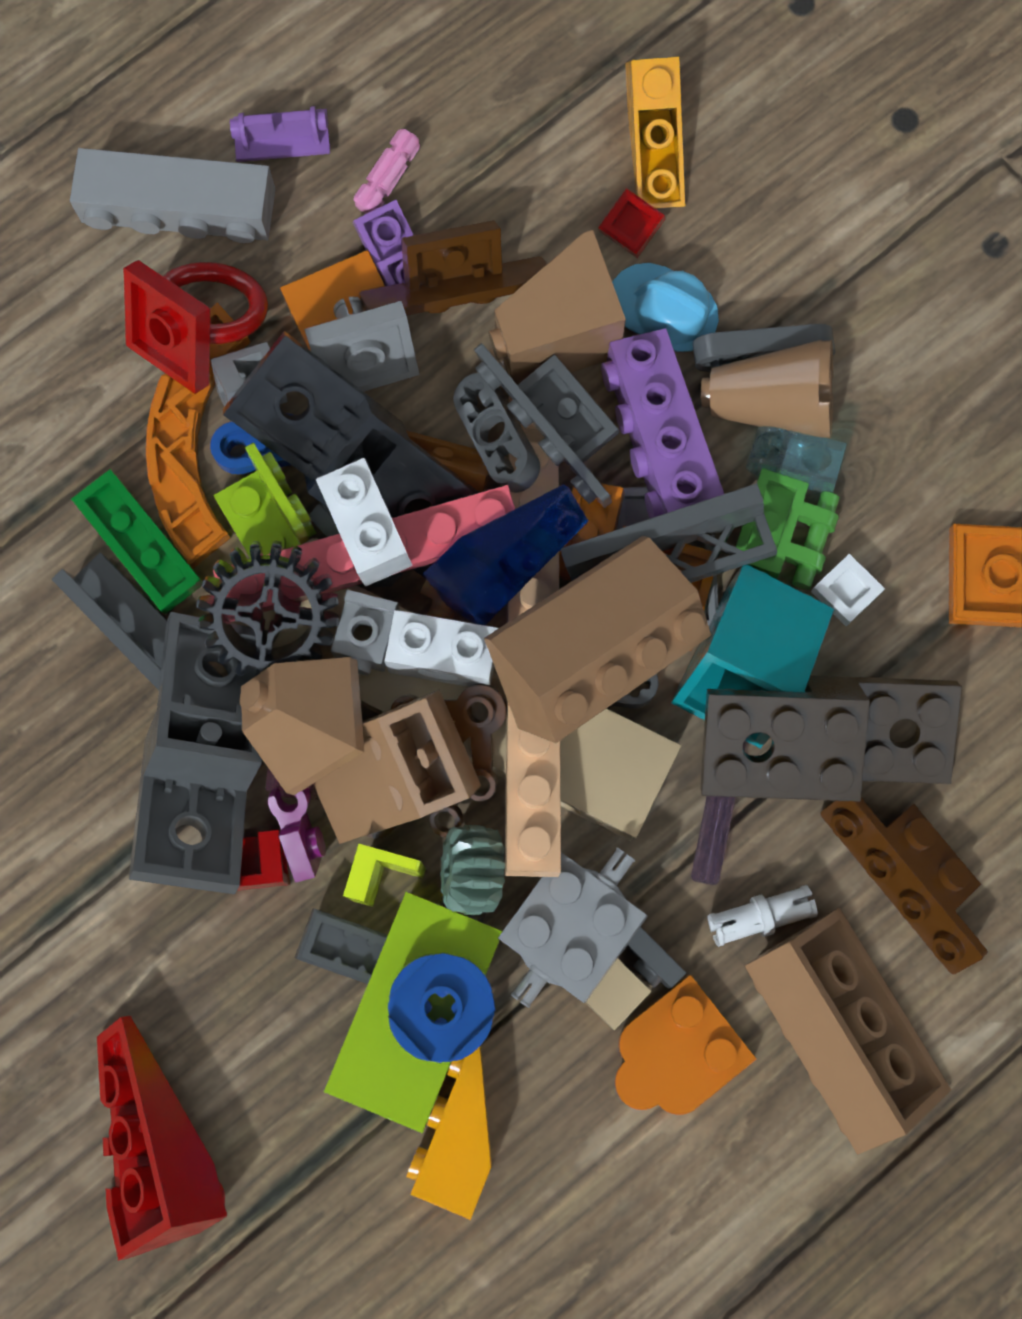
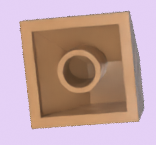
[240,657,365,795]

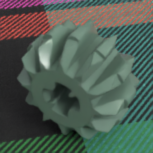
[440,825,505,915]

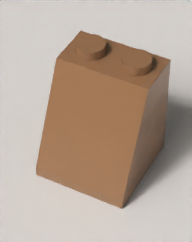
[488,230,626,385]

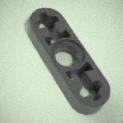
[693,324,836,372]
[453,373,540,493]

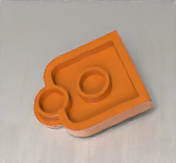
[615,975,757,1115]

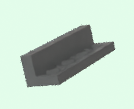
[560,483,777,583]
[51,553,223,690]

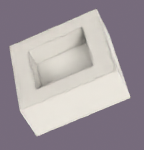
[811,554,885,626]

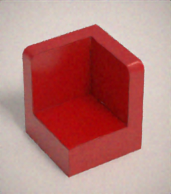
[237,830,290,891]

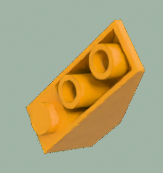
[625,57,685,209]
[406,1046,492,1220]

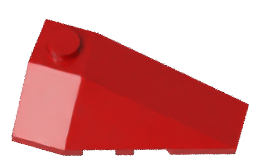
[97,1016,227,1261]

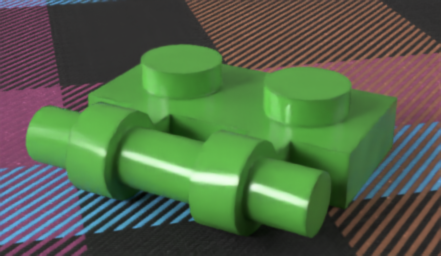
[735,468,840,590]

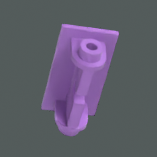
[230,106,330,162]

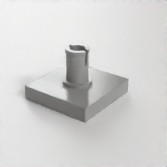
[304,297,419,392]

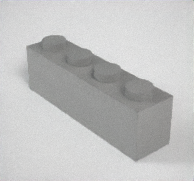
[70,148,276,243]

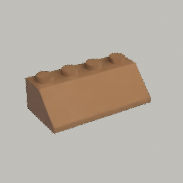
[484,536,711,743]
[745,908,951,1155]

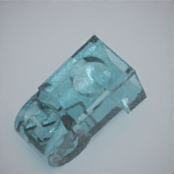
[746,426,847,497]

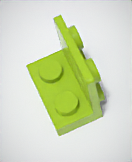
[213,442,317,558]

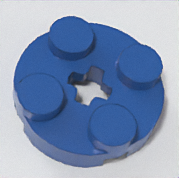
[388,953,496,1063]

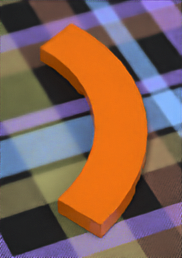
[146,302,250,569]

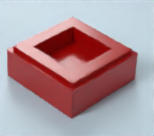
[598,188,666,258]

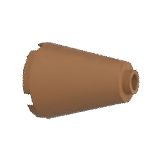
[701,339,834,440]

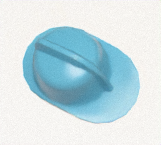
[612,263,719,352]

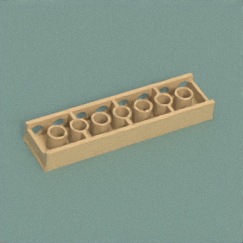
[272,585,681,841]

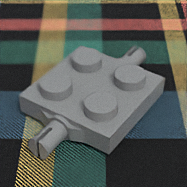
[498,847,648,1008]

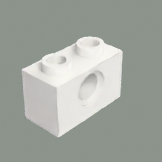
[316,458,413,587]
[385,610,499,687]

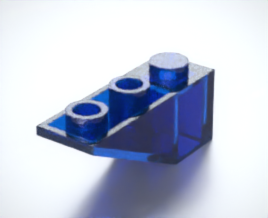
[423,484,589,626]

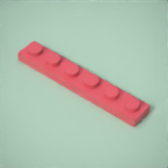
[213,485,523,622]

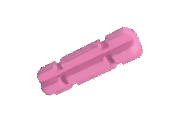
[354,129,420,214]

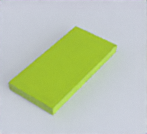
[324,892,503,1133]

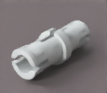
[708,885,817,947]

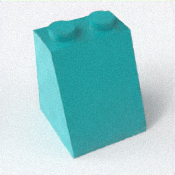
[671,565,834,749]

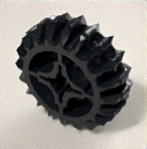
[196,541,339,676]

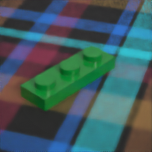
[71,469,203,615]

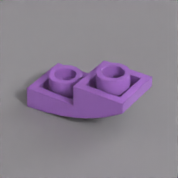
[352,200,413,286]

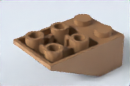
[313,689,481,844]

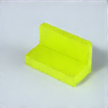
[343,844,426,907]

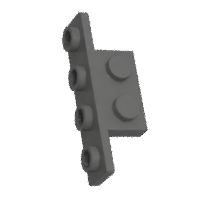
[474,343,619,508]

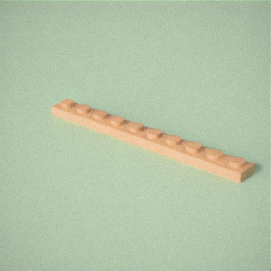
[505,396,561,877]

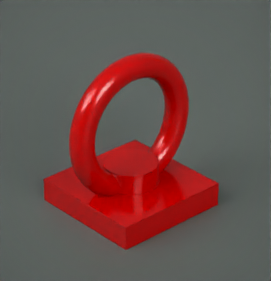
[123,260,268,394]

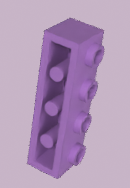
[601,328,724,519]

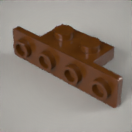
[359,220,547,316]
[820,798,988,974]

